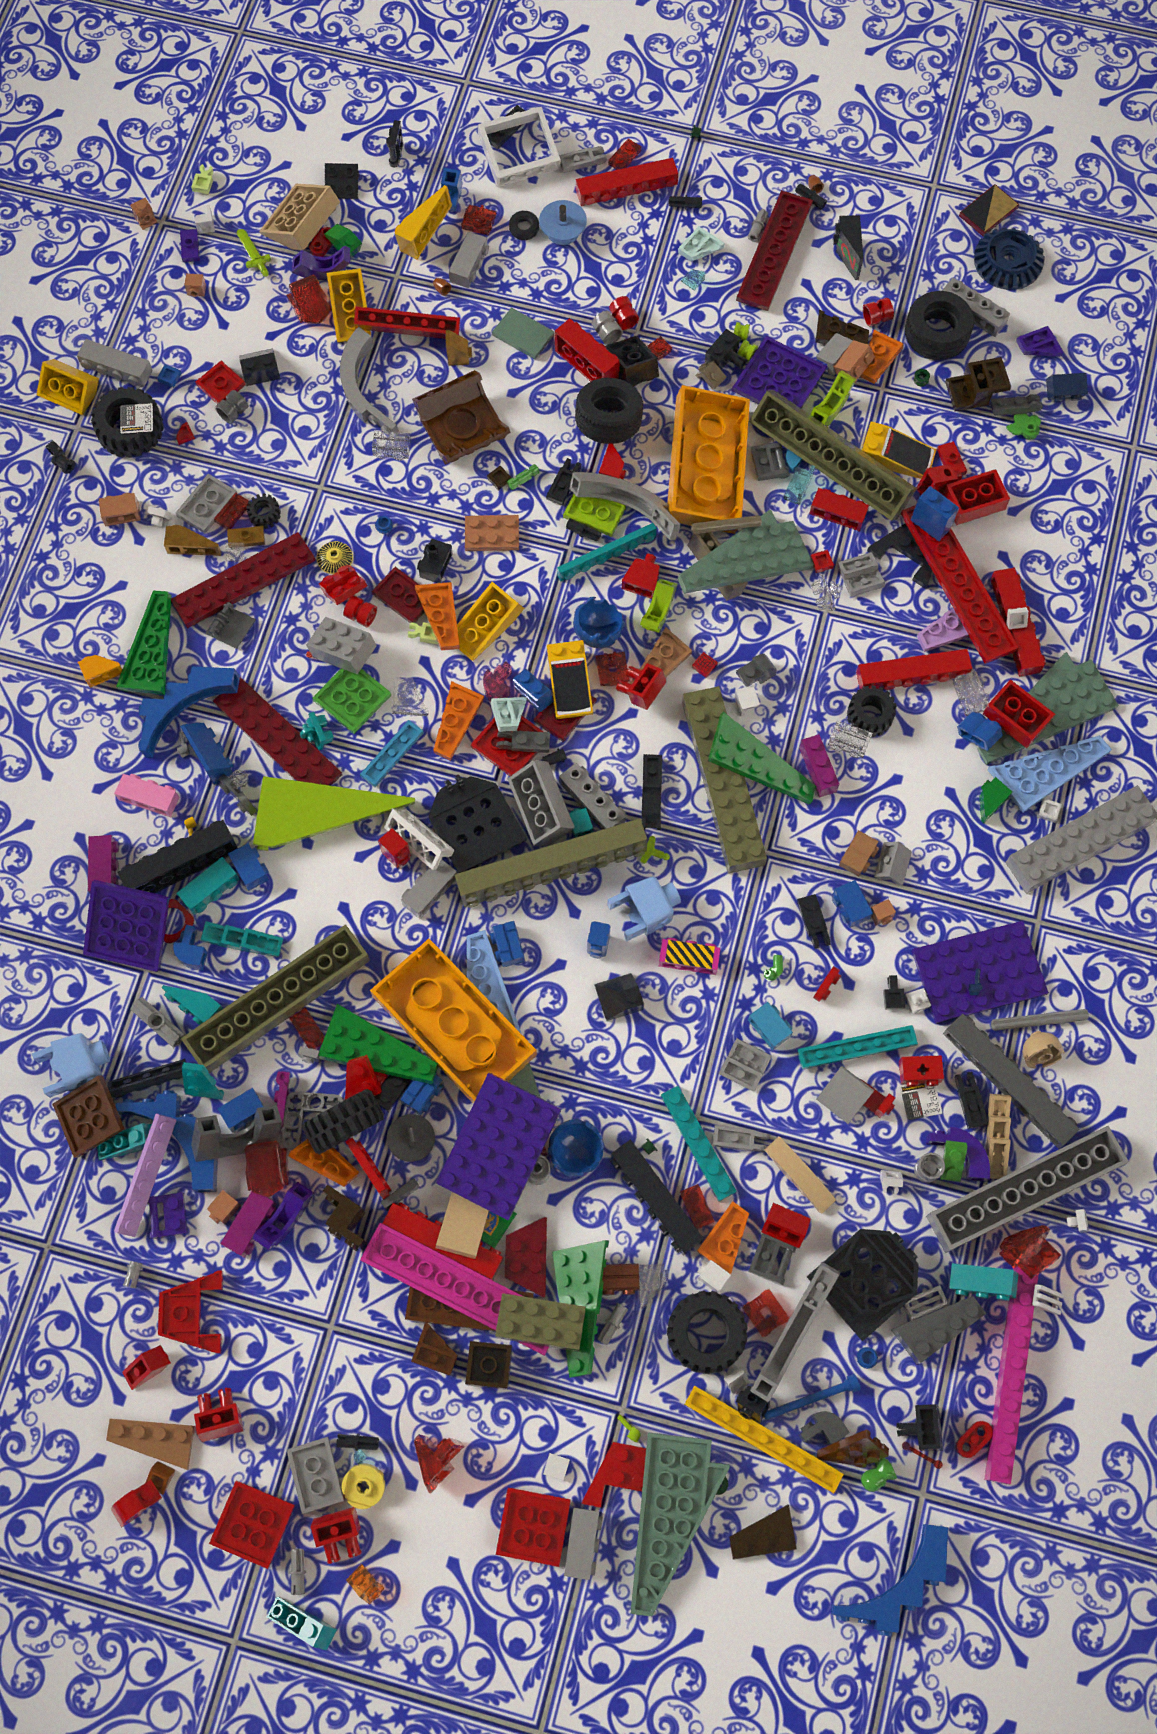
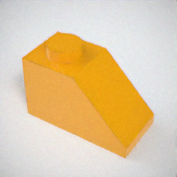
[78,655,123,688]

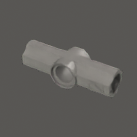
[130,997,185,1048]

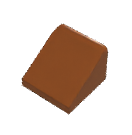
[146,1461,175,1495]

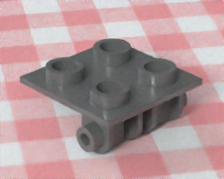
[205,602,256,649]

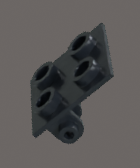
[325,163,360,199]

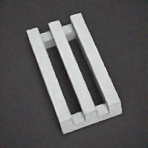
[1032,1284,1063,1315]
[904,1285,949,1321]

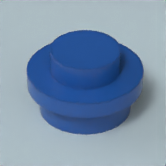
[375,516,393,534]
[857,1347,878,1369]

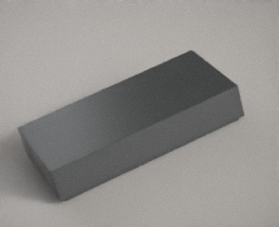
[381,1178,420,1211]

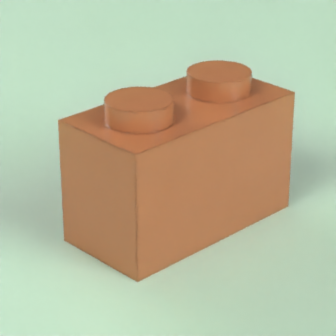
[833,340,875,382]
[99,493,141,526]

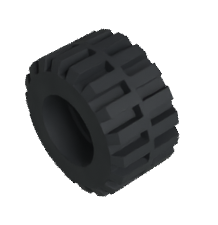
[847,686,897,737]

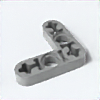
[281,1092,344,1151]

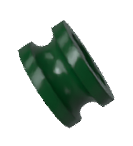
[913,369,930,387]

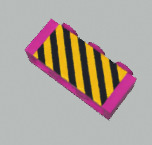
[658,938,720,975]

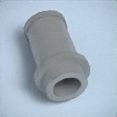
[123,1261,143,1288]

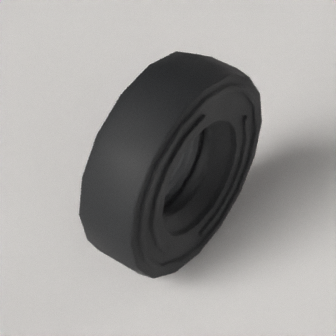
[509,210,539,240]

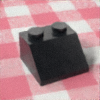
[239,348,280,386]

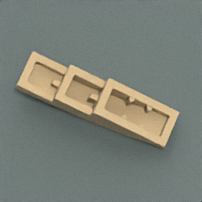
[986,1094,1011,1179]
[764,1136,836,1214]

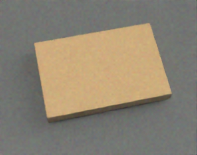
[435,1192,489,1259]

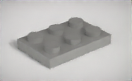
[176,474,238,534]
[287,1437,345,1514]

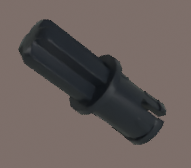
[795,184,827,210]
[668,195,702,209]
[566,518,601,541]
[336,1433,380,1451]

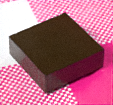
[487,465,512,490]

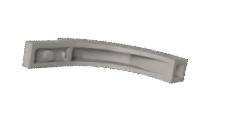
[340,327,399,438]
[569,472,680,540]
[750,1262,840,1402]

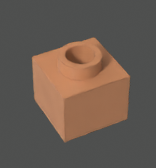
[184,273,206,297]
[871,899,896,926]

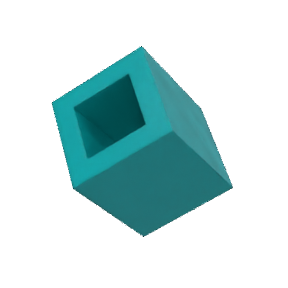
[569,808,593,838]

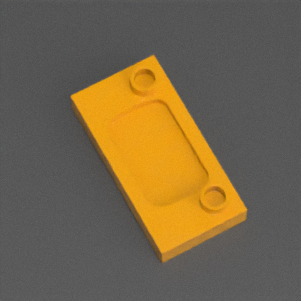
[667,385,750,534]
[370,938,537,1104]

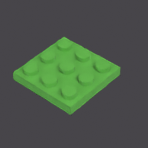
[312,668,392,734]

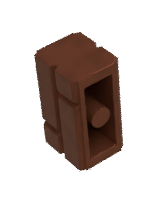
[602,1264,640,1296]

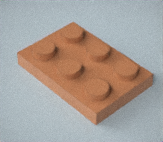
[465,515,519,551]

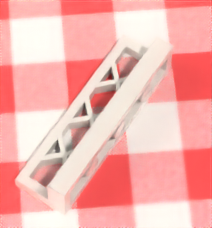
[384,808,454,870]

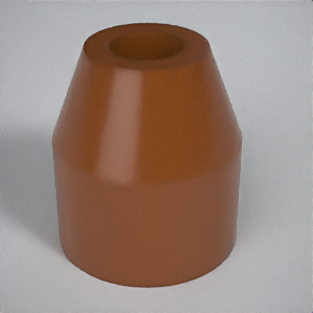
[808,175,824,194]
[433,278,451,296]

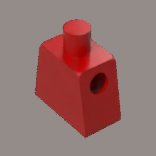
[916,464,962,496]
[621,553,660,599]

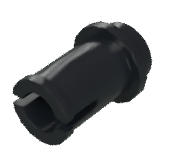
[542,748,567,766]

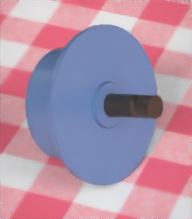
[539,200,587,245]

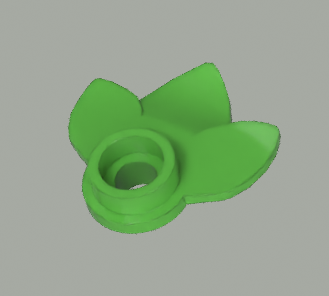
[1006,414,1041,440]

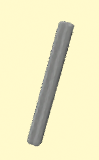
[991,1009,1089,1031]

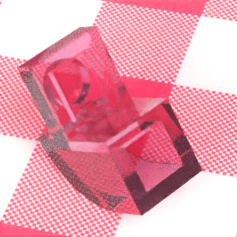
[483,661,512,702]

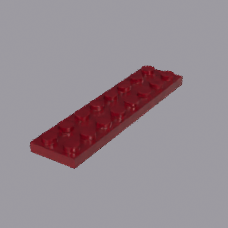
[736,190,813,311]
[171,532,316,629]
[213,677,343,786]

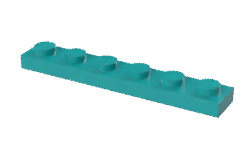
[557,523,657,582]
[797,1025,918,1069]
[661,1086,737,1202]

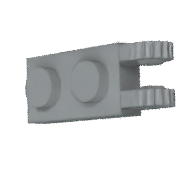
[559,146,608,173]
[712,1125,770,1152]

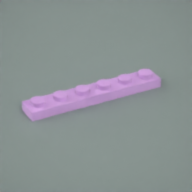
[114,1114,177,1237]

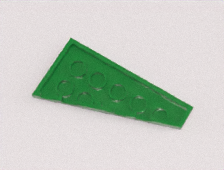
[116,590,172,695]
[708,711,816,805]
[318,1004,438,1084]
[552,1240,609,1378]

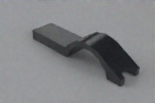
[642,754,662,830]

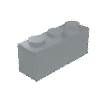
[449,232,489,288]
[401,859,457,919]
[564,1508,603,1580]

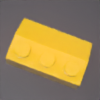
[36,359,99,415]

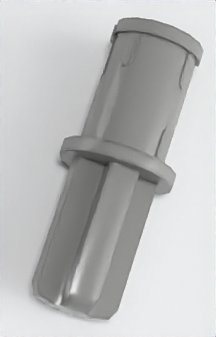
[748,209,768,242]
[598,1303,628,1345]
[289,1548,306,1595]

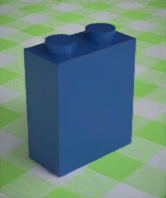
[911,486,959,541]

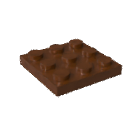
[52,1075,125,1158]

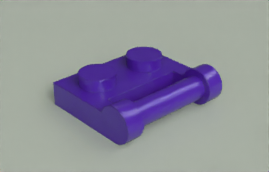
[147,1192,188,1239]

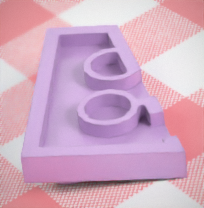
[917,608,969,652]

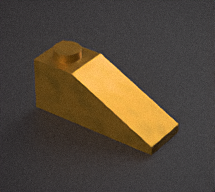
[164,525,221,556]

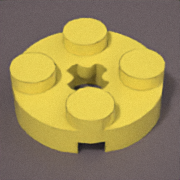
[342,1463,385,1509]

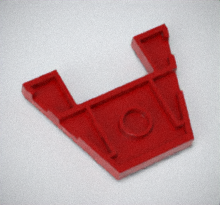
[158,1270,223,1354]
[582,1442,646,1508]

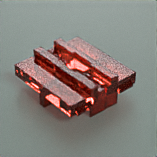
[461,205,497,235]
[595,651,630,686]
[742,1289,790,1338]

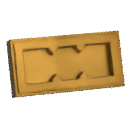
[227,526,265,548]

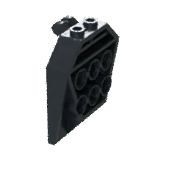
[428,774,527,873]
[807,1229,919,1342]

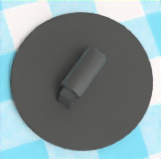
[387,1114,435,1162]

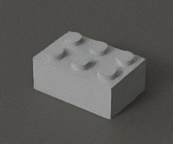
[306,617,377,674]

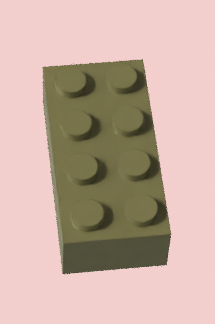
[495,1293,586,1352]

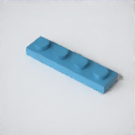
[360,720,424,787]

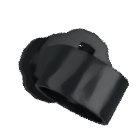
[45,440,76,474]

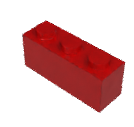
[809,487,869,532]

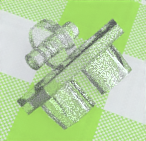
[811,574,843,611]

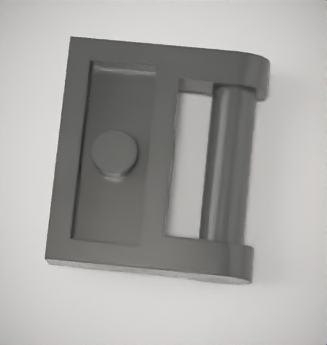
[751,442,790,481]
[748,1233,796,1286]

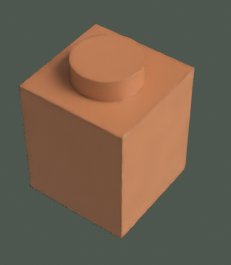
[207,1190,242,1225]

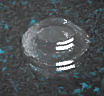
[229,770,248,787]

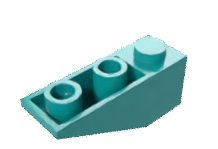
[161,985,223,1025]
[97,1123,152,1160]
[267,1596,337,1651]

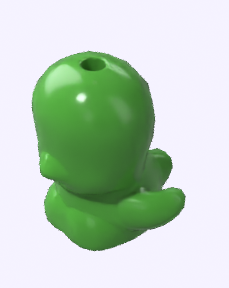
[861,1458,897,1492]

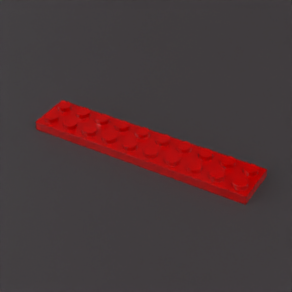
[901,505,1019,664]

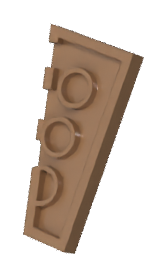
[630,627,692,684]
[106,1419,195,1470]

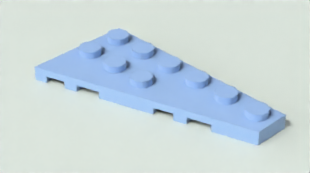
[987,735,1112,813]
[467,930,521,1033]

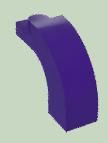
[292,246,351,280]
[926,1127,990,1182]
[252,1182,314,1250]

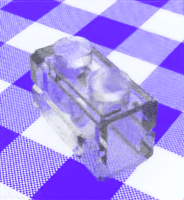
[372,430,411,460]
[953,671,991,716]
[828,720,873,758]

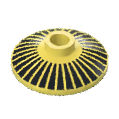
[317,541,353,574]

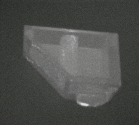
[639,1264,668,1309]

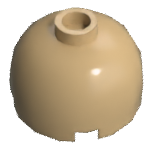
[1022,1031,1065,1068]

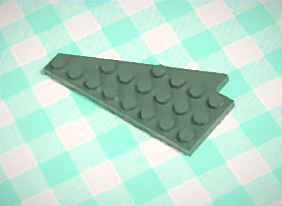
[677,510,814,594]
[977,652,1119,765]
[630,1432,730,1616]

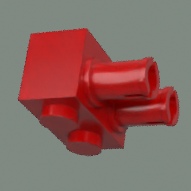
[616,663,667,710]
[194,1388,243,1442]
[310,1507,362,1564]

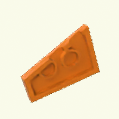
[860,330,903,384]
[288,1139,360,1187]
[697,1201,749,1274]

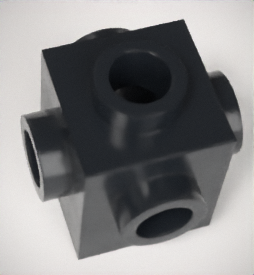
[736,1386,770,1423]

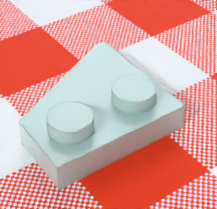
[678,226,725,261]
[490,697,527,732]

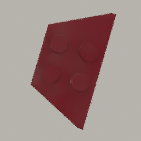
[505,1217,547,1298]

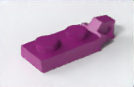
[274,1071,291,1129]

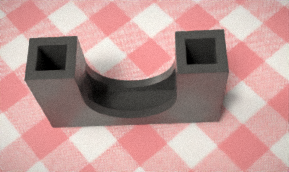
[191,1105,282,1162]

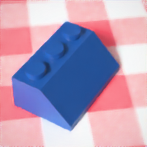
[180,723,234,785]

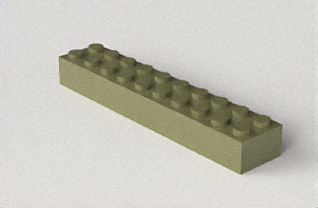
[749,390,917,521]
[682,686,767,874]
[455,819,647,908]
[181,924,370,1073]

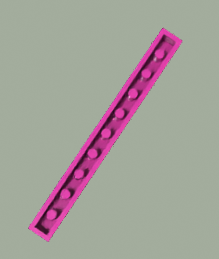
[984,1266,1039,1484]

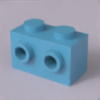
[748,1002,793,1051]

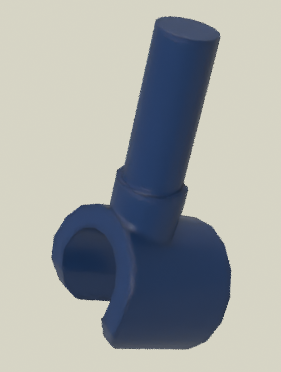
[969,968,982,995]

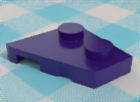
[1016,326,1064,357]

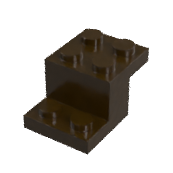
[945,357,1011,412]
[323,1184,368,1252]

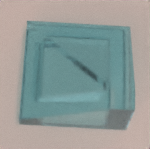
[681,269,706,290]

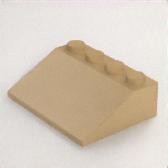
[259,183,340,250]

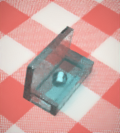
[783,465,815,505]

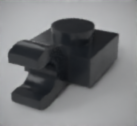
[883,975,906,1010]

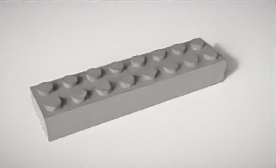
[1005,785,1157,894]

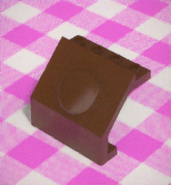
[412,370,511,465]

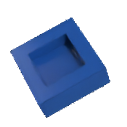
[157,364,182,388]

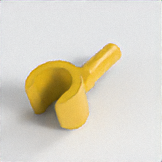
[184,817,197,836]

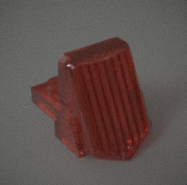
[286,275,332,324]
[245,1141,289,1197]
[999,1225,1061,1280]
[414,1434,465,1494]

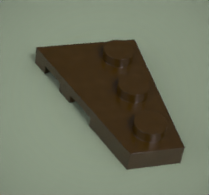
[815,309,869,344]
[729,1504,797,1560]

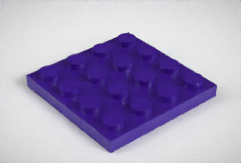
[732,336,827,409]
[83,880,170,972]

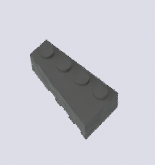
[891,1296,986,1365]

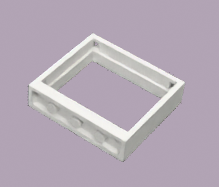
[478,107,561,187]

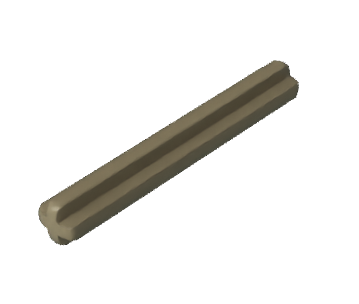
[691,515,762,534]

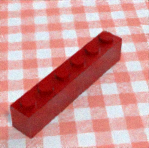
[576,158,679,206]
[354,306,460,339]
[990,567,1046,677]
[856,649,972,690]
[382,1202,503,1280]

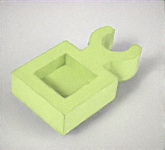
[191,164,214,194]
[408,622,438,644]

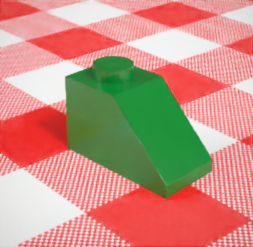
[324,224,362,258]
[979,777,1013,823]

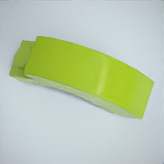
[810,370,856,427]
[640,579,678,633]

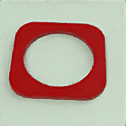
[164,899,194,944]

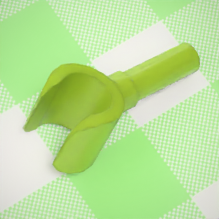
[617,1414,641,1443]

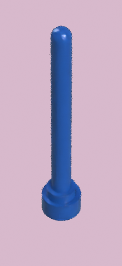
[764,1374,861,1420]

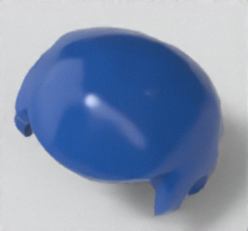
[573,597,625,648]
[548,1119,604,1177]

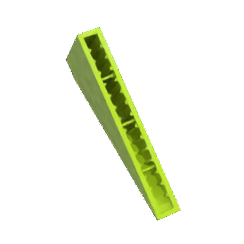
[253,776,415,851]

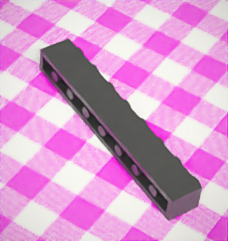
[943,1014,1080,1149]

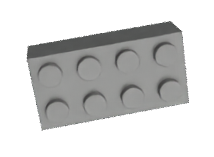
[507,760,575,846]

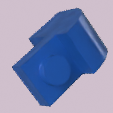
[441,168,462,212]
[173,925,208,971]

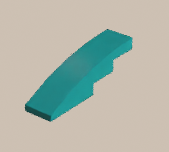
[200,921,283,957]

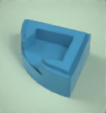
[786,449,803,472]

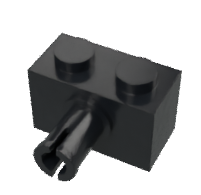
[705,329,747,370]
[417,538,453,583]
[896,1404,943,1451]

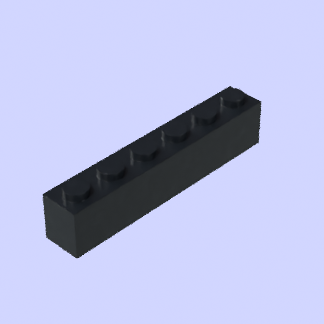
[610,1139,704,1256]

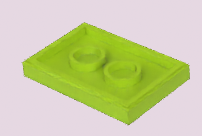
[563,494,626,537]

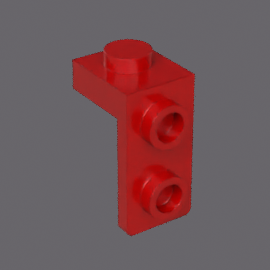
[860,1079,895,1118]

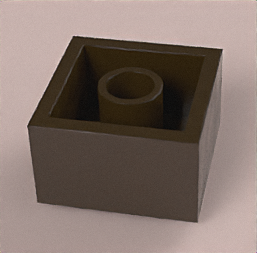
[465,1341,513,1390]

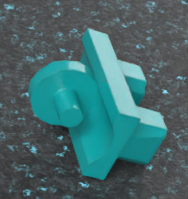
[300,712,334,750]

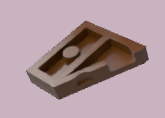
[411,1323,458,1376]

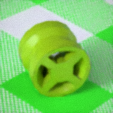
[734,322,750,341]
[738,340,758,361]

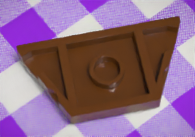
[817,1429,889,1468]

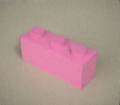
[114,774,180,818]

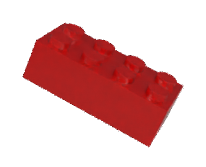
[555,318,620,382]

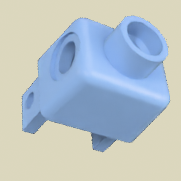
[607,876,681,942]
[32,1033,110,1098]

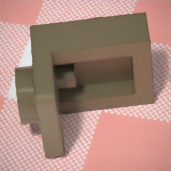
[695,361,726,390]

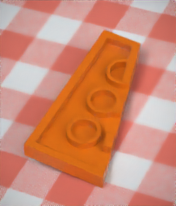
[415,582,460,651]
[433,681,485,761]

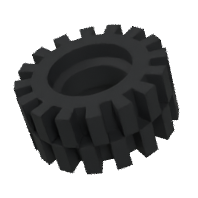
[246,493,281,529]

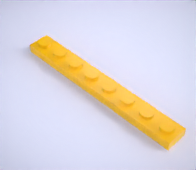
[684,1385,844,1494]

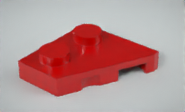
[345,1055,382,1100]

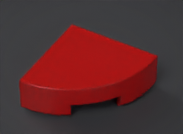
[176,422,195,445]

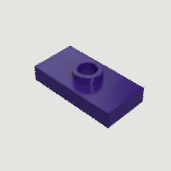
[180,229,200,262]

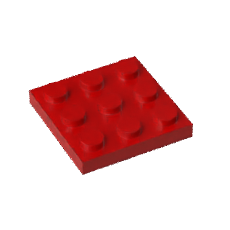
[471,716,543,776]
[346,1137,392,1200]
[209,1480,295,1569]
[495,1487,571,1567]

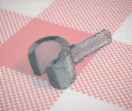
[354,1449,368,1465]

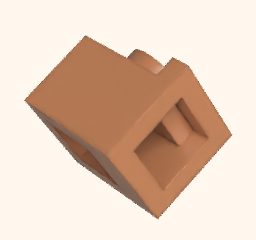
[130,198,158,230]

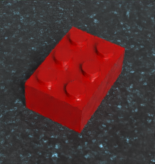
[943,469,1010,525]
[983,679,1055,748]

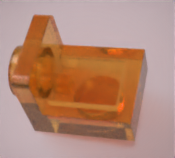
[346,1564,384,1604]

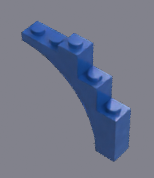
[138,666,240,758]
[116,1090,218,1193]
[831,1524,948,1636]

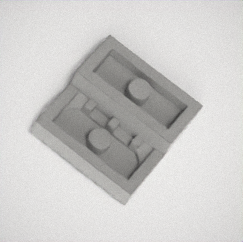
[838,552,885,597]
[719,1038,772,1092]
[816,1066,874,1124]

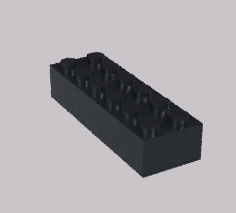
[117,820,238,894]

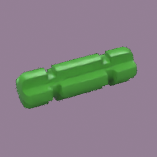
[507,464,539,490]

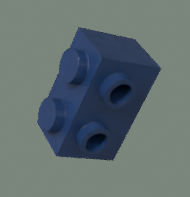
[1046,373,1088,402]

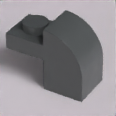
[736,654,777,687]
[799,1411,850,1445]

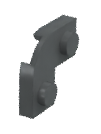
[218,774,257,816]

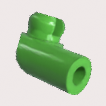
[764,955,783,981]

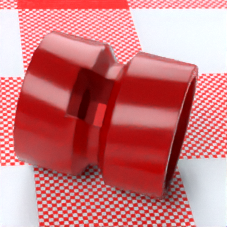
[609,296,639,330]
[863,297,894,327]
[343,595,377,628]

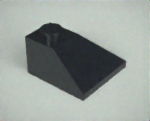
[594,973,644,1021]

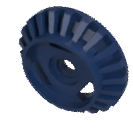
[974,227,1045,290]

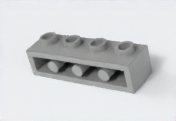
[942,278,1010,337]
[77,339,153,387]
[559,763,626,830]

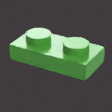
[940,1140,967,1182]

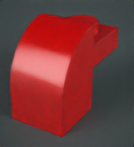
[111,1480,162,1528]

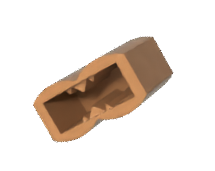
[839,830,879,877]

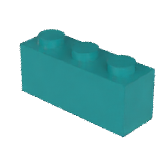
[176,857,240,915]
[949,1263,1018,1301]

